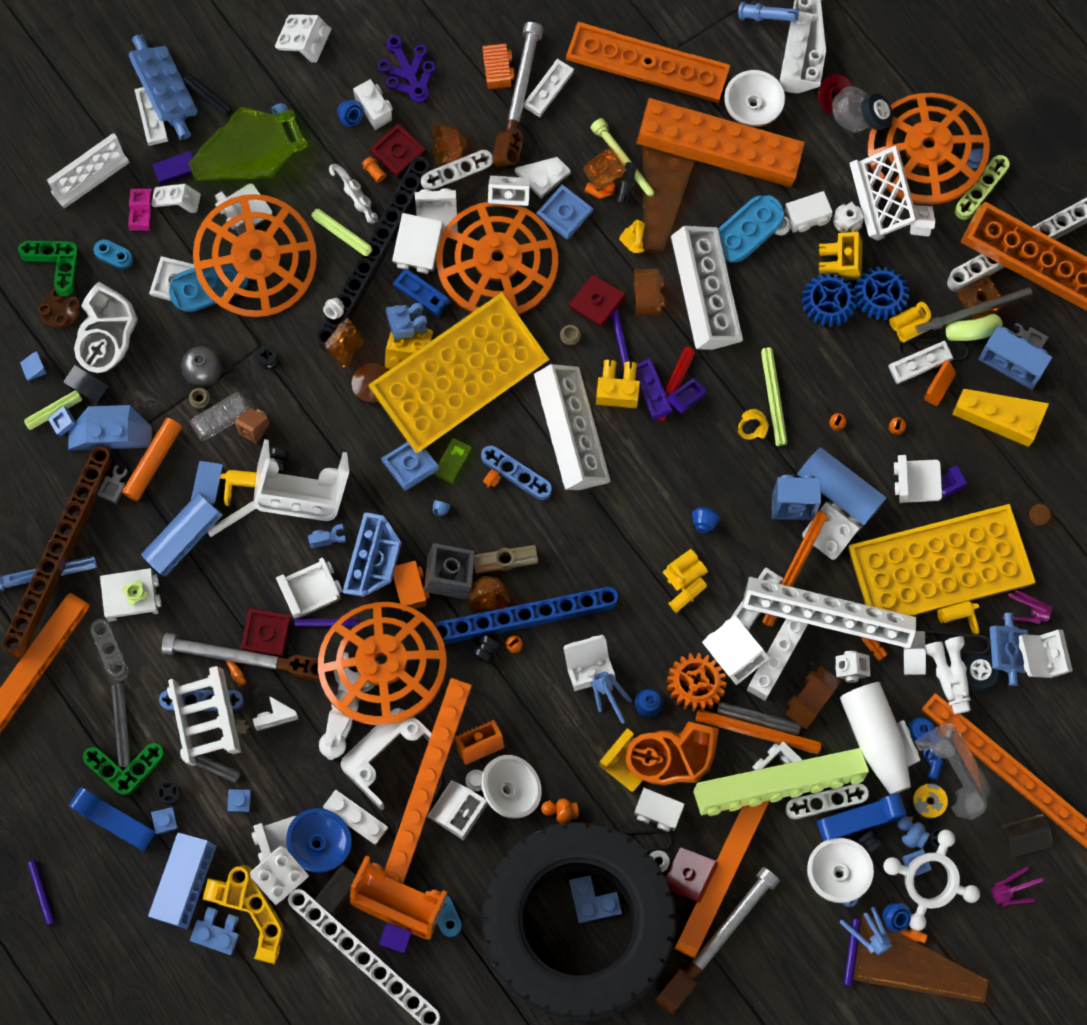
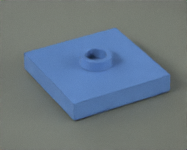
[536,184,593,240]
[381,442,439,491]

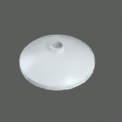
[724,70,785,127]
[482,755,541,819]
[807,838,874,903]

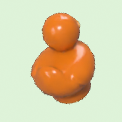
[541,798,579,825]

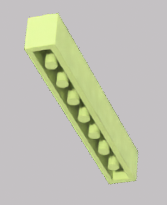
[693,748,869,816]

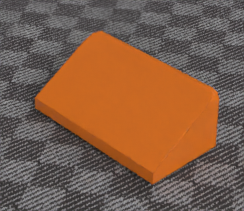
[924,359,956,406]

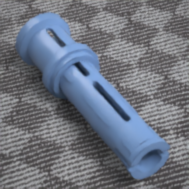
[738,2,799,22]

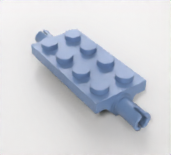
[128,34,198,140]

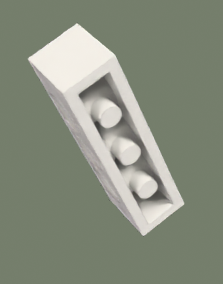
[747,618,808,701]

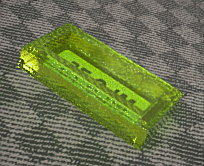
[434,438,472,484]

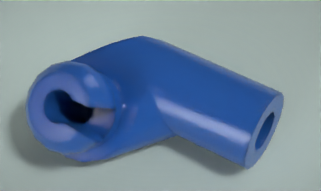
[923,747,943,780]

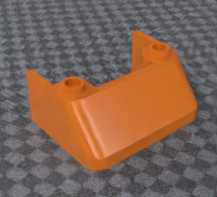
[350,856,447,940]

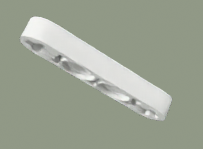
[421,150,493,191]
[785,784,869,819]

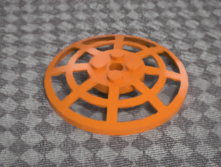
[868,93,990,205]
[193,194,317,317]
[436,202,558,315]
[318,602,447,725]

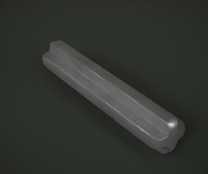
[180,753,241,783]

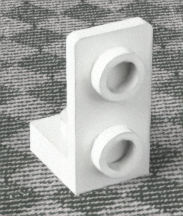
[151,184,201,213]
[752,742,802,771]

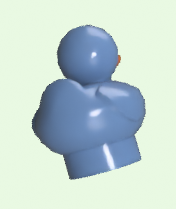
[898,816,931,849]

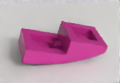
[128,189,152,231]

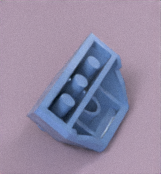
[68,405,153,451]
[343,512,402,597]

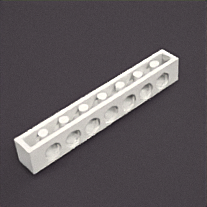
[743,577,916,648]

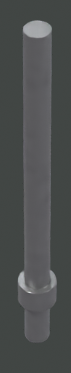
[915,287,1032,333]

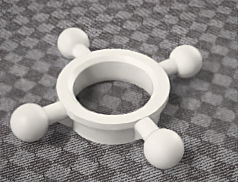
[883,830,980,931]

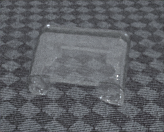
[914,724,991,820]

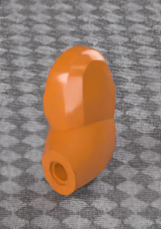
[626,721,719,785]

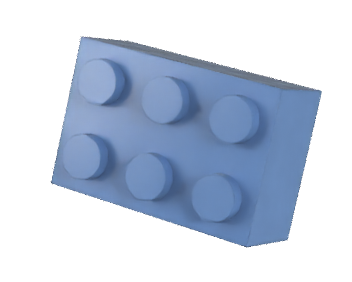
[978,326,1052,390]
[772,475,821,520]

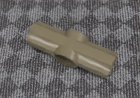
[474,545,538,574]

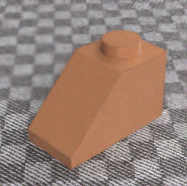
[234,408,270,444]

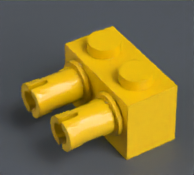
[819,232,862,280]
[596,360,640,408]

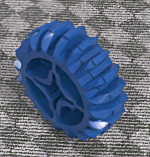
[854,266,910,321]
[801,272,857,328]

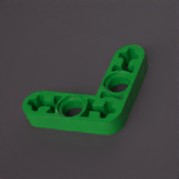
[18,241,79,297]
[83,743,165,796]

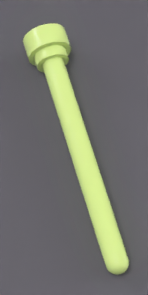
[591,118,654,196]

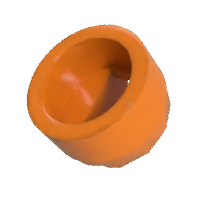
[829,413,847,431]
[889,417,906,435]
[506,635,523,653]

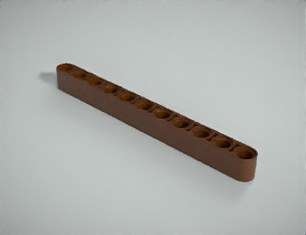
[2,446,113,658]

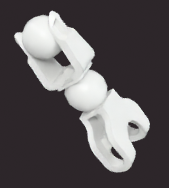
[319,652,379,760]

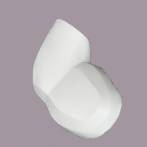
[74,282,138,373]

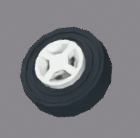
[861,94,893,130]
[963,653,999,690]

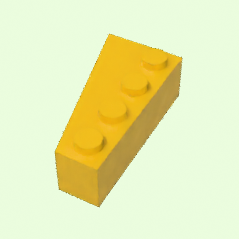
[952,389,1049,447]

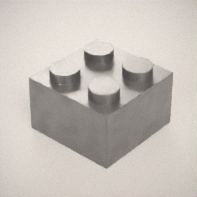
[424,543,475,599]

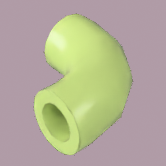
[946,314,1003,341]

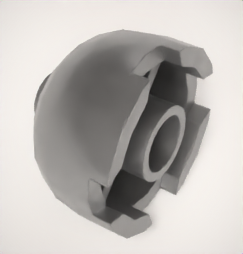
[181,346,223,388]

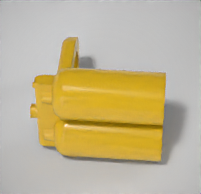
[889,302,931,343]
[220,470,257,506]
[663,549,708,591]
[937,601,979,634]

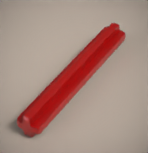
[656,347,695,422]

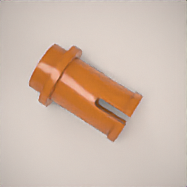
[362,157,387,183]

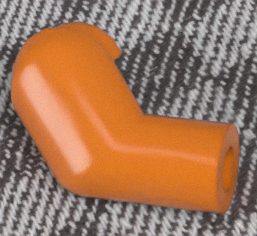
[584,181,615,199]

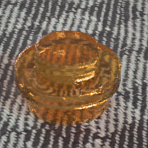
[1029,504,1051,525]

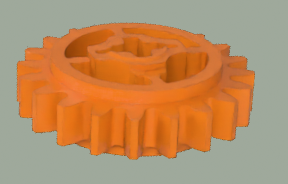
[667,653,726,712]

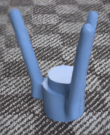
[591,671,632,724]
[840,907,892,955]

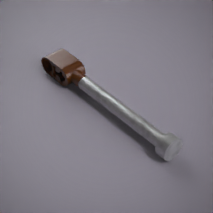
[492,22,544,168]
[162,633,329,682]
[655,867,780,1014]

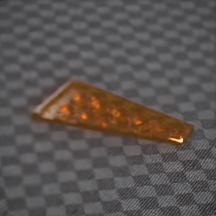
[643,146,696,252]
[853,913,988,1003]

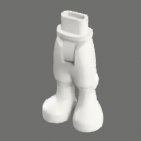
[924,636,971,715]

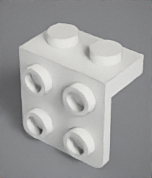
[275,15,331,62]
[215,184,272,235]
[415,189,458,238]
[894,455,942,503]
[802,500,863,560]
[1019,630,1073,678]
[563,635,616,691]
[251,816,296,863]
[250,846,309,905]

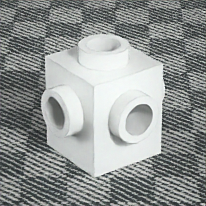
[833,202,864,233]
[835,651,870,683]

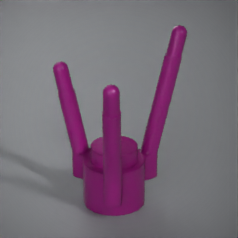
[1002,589,1052,625]
[991,866,1044,907]

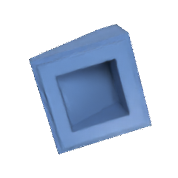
[20,352,47,381]

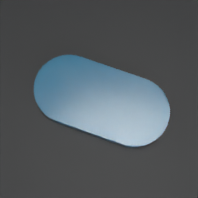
[718,195,784,263]
[169,263,248,312]

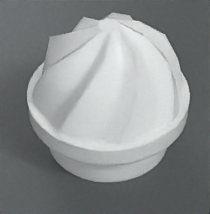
[323,298,345,319]

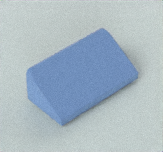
[191,461,223,505]

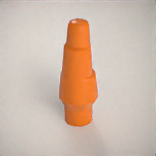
[225,660,246,686]
[897,928,928,943]

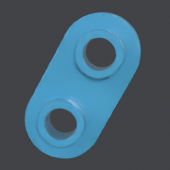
[94,240,133,270]
[437,896,462,937]

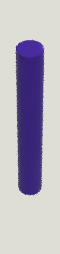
[611,309,631,369]
[295,619,359,628]
[27,860,55,925]
[843,919,861,986]

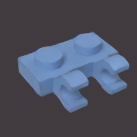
[386,303,427,340]
[190,907,240,956]

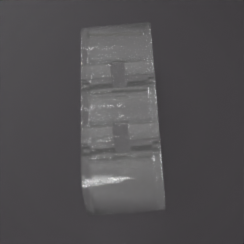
[190,392,252,441]
[91,619,129,681]

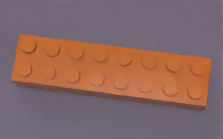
[636,98,805,188]
[961,202,1087,311]

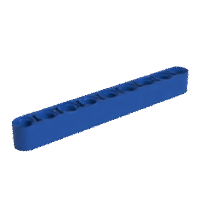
[432,587,618,645]

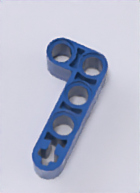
[68,787,156,851]
[817,793,907,842]

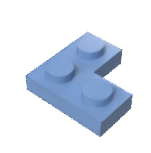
[569,875,622,924]

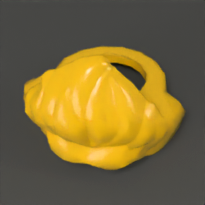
[619,220,645,253]
[738,409,769,440]

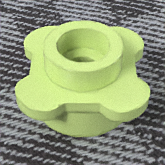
[123,580,148,605]

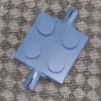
[990,613,1028,686]

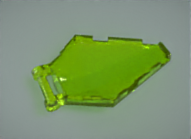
[188,107,308,181]

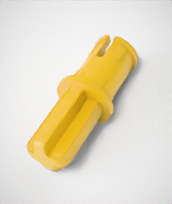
[668,577,707,613]

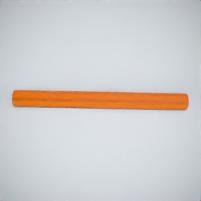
[763,511,828,627]
[696,709,821,754]

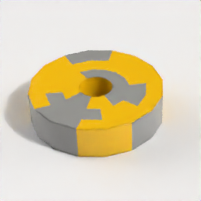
[912,784,948,819]

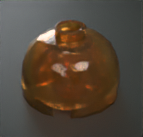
[432,124,467,165]
[467,576,510,614]

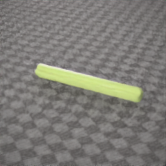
[761,348,787,446]

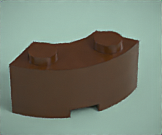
[786,666,841,729]

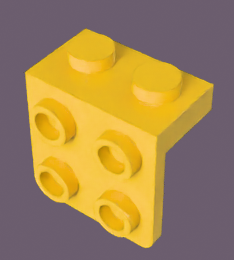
[385,329,433,369]

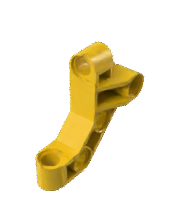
[202,865,284,964]

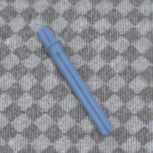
[0,556,97,591]

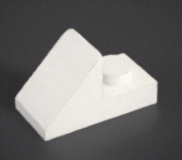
[910,204,935,236]
[903,631,926,675]
[253,697,298,731]

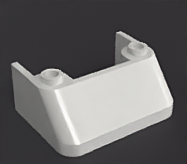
[254,439,349,521]
[341,708,432,811]

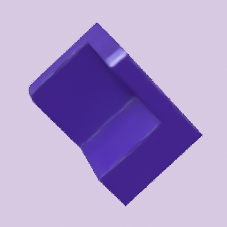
[941,465,967,500]
[379,923,412,953]

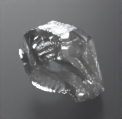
[832,86,868,133]

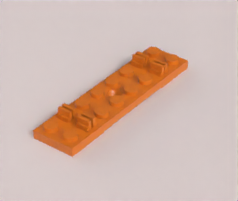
[566,22,730,103]

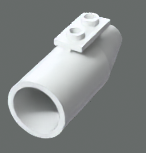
[840,682,920,795]

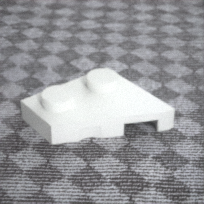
[515,157,571,199]

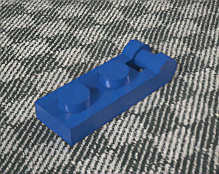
[393,269,451,318]

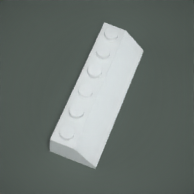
[671,226,743,350]
[534,364,611,490]

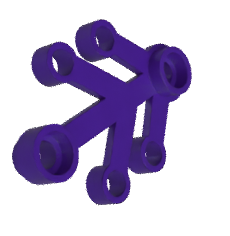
[378,36,435,103]

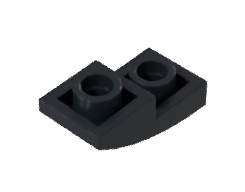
[64,365,111,405]

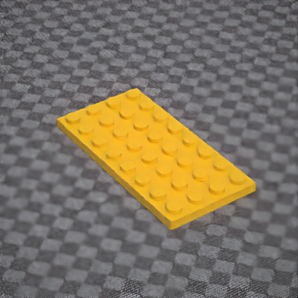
[368,292,549,454]
[848,504,1036,616]

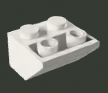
[427,780,488,841]

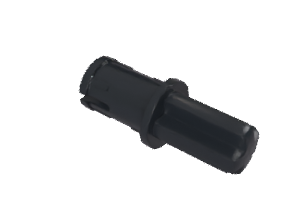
[616,162,637,203]

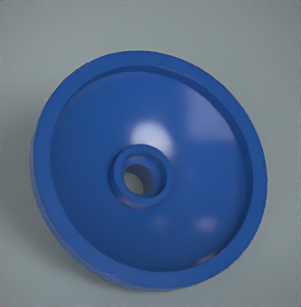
[286,808,351,873]

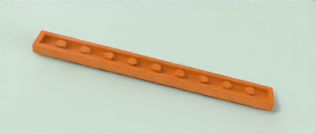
[384,678,472,884]
[921,693,1087,849]

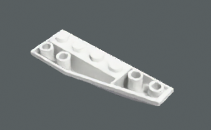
[779,0,826,94]

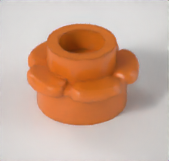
[483,468,502,488]

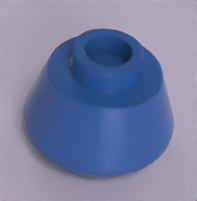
[337,100,363,127]
[692,507,720,533]
[635,688,664,717]
[908,717,936,746]
[882,903,911,933]

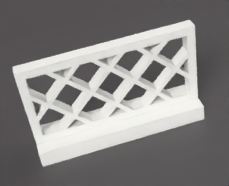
[47,133,129,209]
[850,146,918,241]

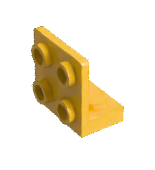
[599,728,643,792]

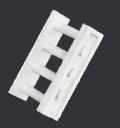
[167,666,241,766]

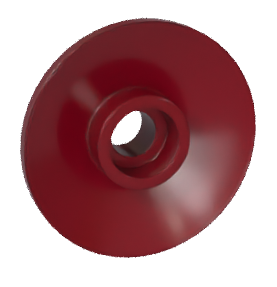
[818,74,854,115]

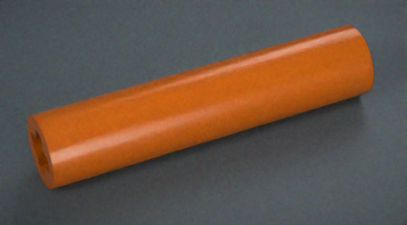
[122,418,182,502]

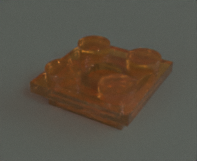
[582,148,626,192]
[956,275,1007,320]
[325,319,364,368]

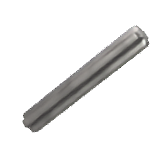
[111,684,131,769]
[717,702,801,735]

